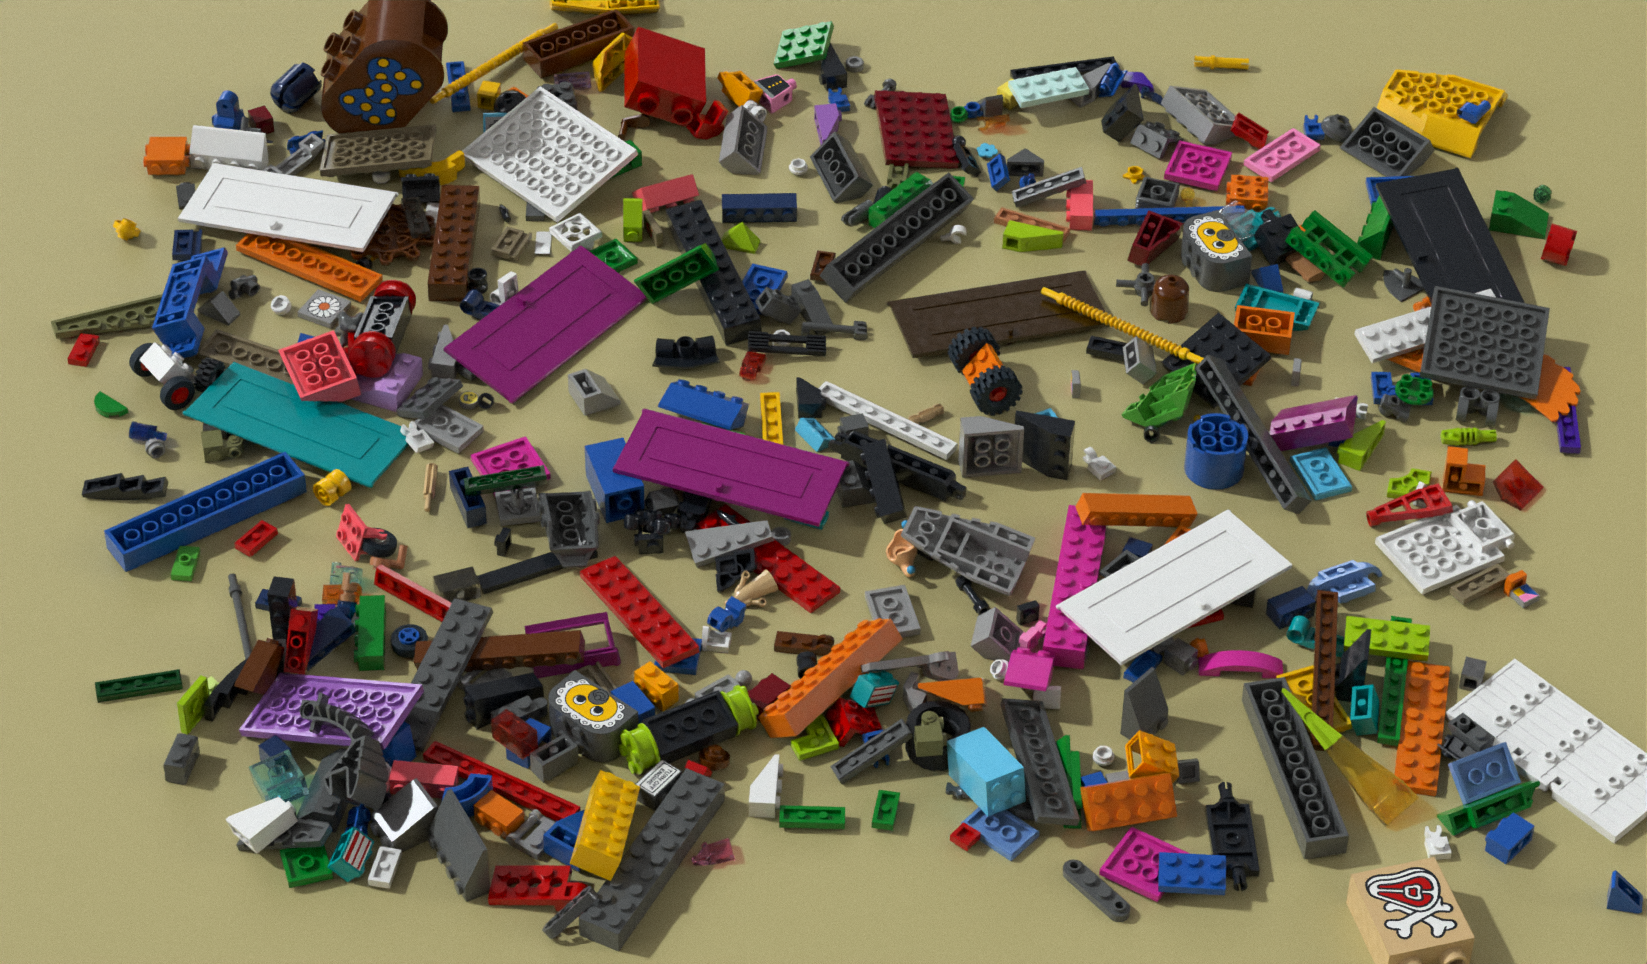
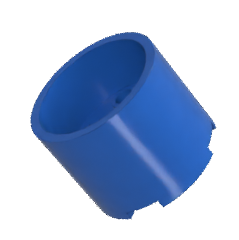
[1184,413,1248,490]

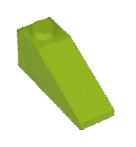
[1337,420,1386,471]

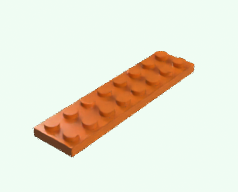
[236,233,383,302]
[1393,661,1450,797]

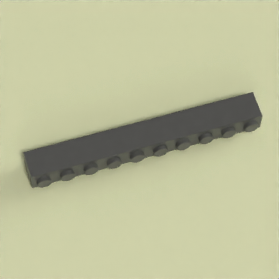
[1195,355,1312,514]

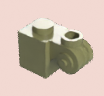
[201,429,244,463]
[914,711,947,757]

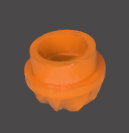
[1189,638,1209,658]

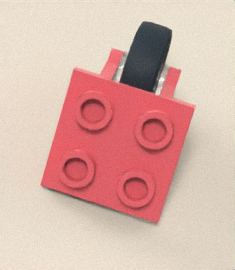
[336,504,397,561]

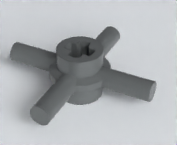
[1116,263,1156,307]

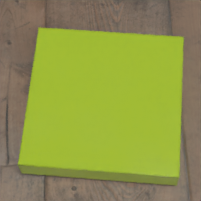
[177,675,210,734]

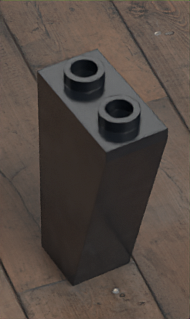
[463,672,544,730]

